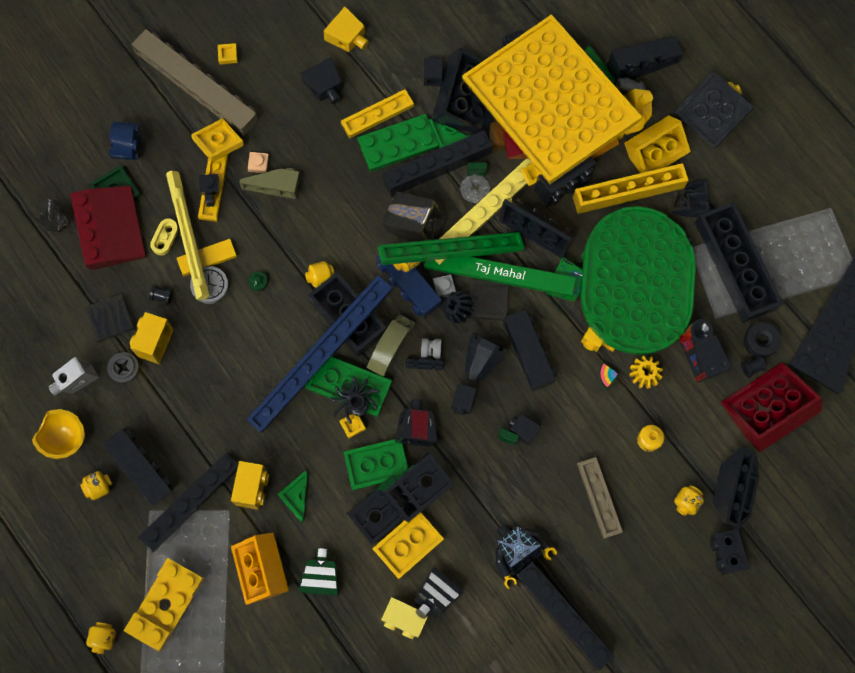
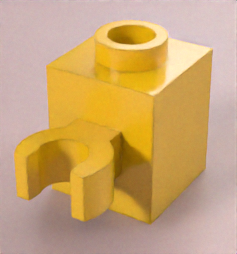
[581,327,615,352]

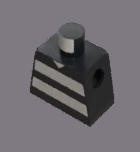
[414,568,463,619]

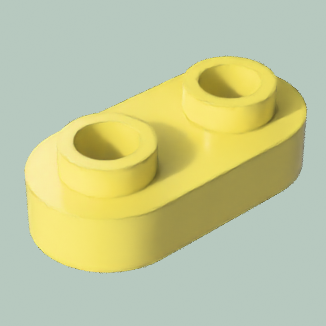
[151,219,179,255]

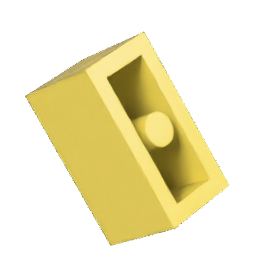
[381,597,428,640]

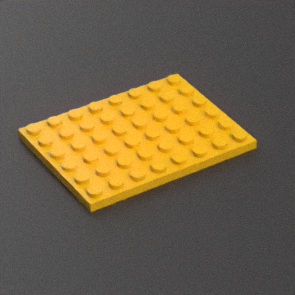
[462,14,642,184]

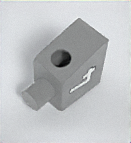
[49,356,99,396]

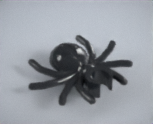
[329,377,380,424]

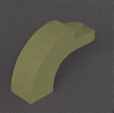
[367,314,416,377]

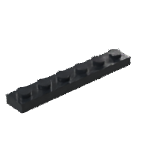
[138,453,238,553]

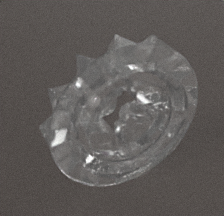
[460,174,490,203]

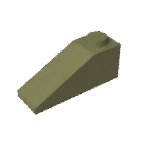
[239,168,300,199]

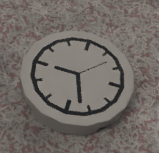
[190,266,229,304]

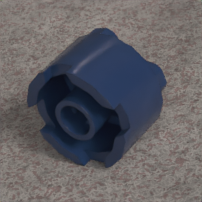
[109,121,141,160]

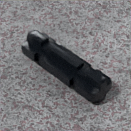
[406,357,444,370]

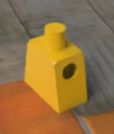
[323,7,369,52]

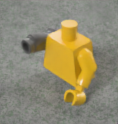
[616,77,653,140]

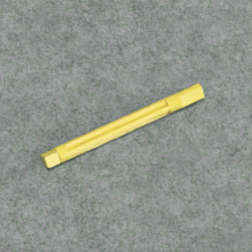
[166,171,210,300]

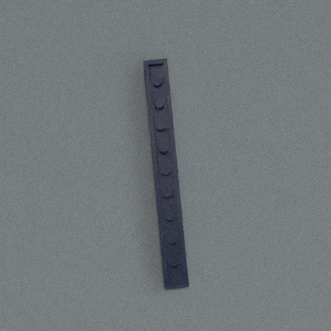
[247,275,393,433]

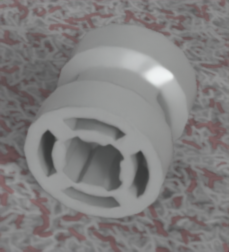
[421,338,441,358]

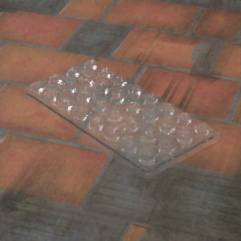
[693,208,852,319]
[140,511,230,673]

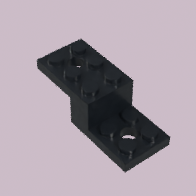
[346,452,454,545]

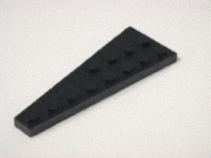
[789,255,855,395]

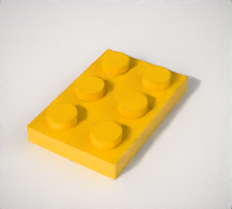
[372,513,444,579]

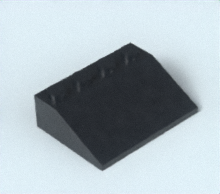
[431,48,493,136]
[499,197,576,259]

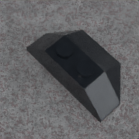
[712,446,759,529]

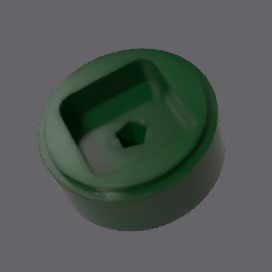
[248,272,268,292]

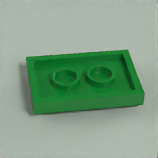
[343,439,408,491]

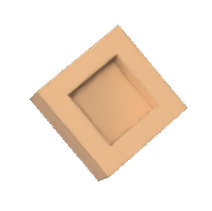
[248,152,269,173]

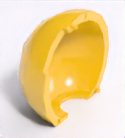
[32,409,85,460]

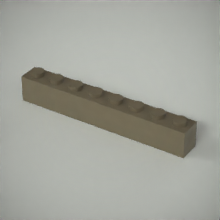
[131,29,258,136]

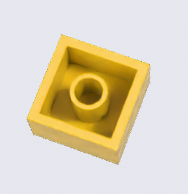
[130,312,174,364]
[231,461,270,510]

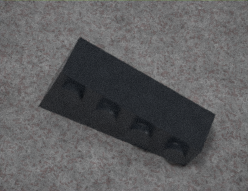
[607,36,683,85]

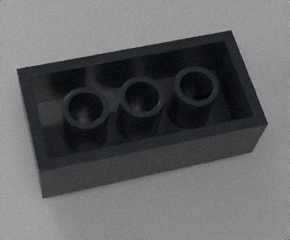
[308,272,387,357]

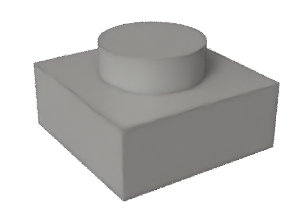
[433,274,456,298]

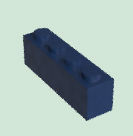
[376,255,442,319]

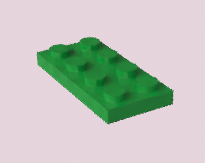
[357,114,439,172]
[305,357,392,417]

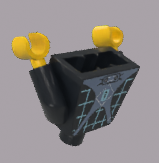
[495,524,557,589]

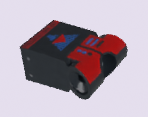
[679,319,732,383]

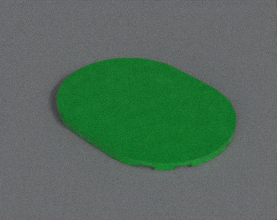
[580,206,696,355]

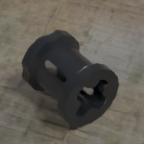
[149,284,173,305]
[741,355,767,378]

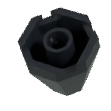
[465,332,508,382]

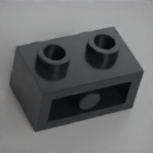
[710,529,749,575]

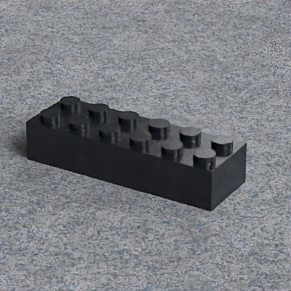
[695,202,784,323]

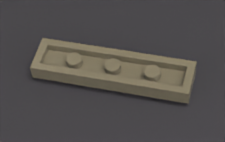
[577,457,623,539]

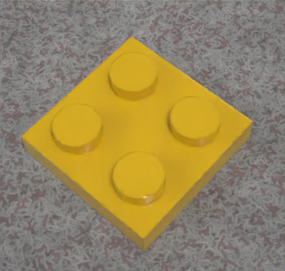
[191,118,243,162]

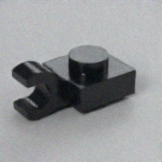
[199,174,219,207]

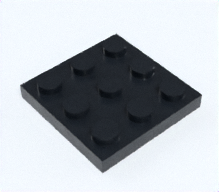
[675,71,754,149]

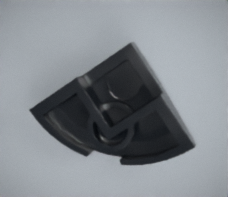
[671,179,710,217]

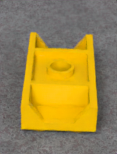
[124,558,205,652]

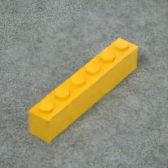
[573,163,688,214]

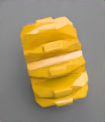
[629,356,663,389]

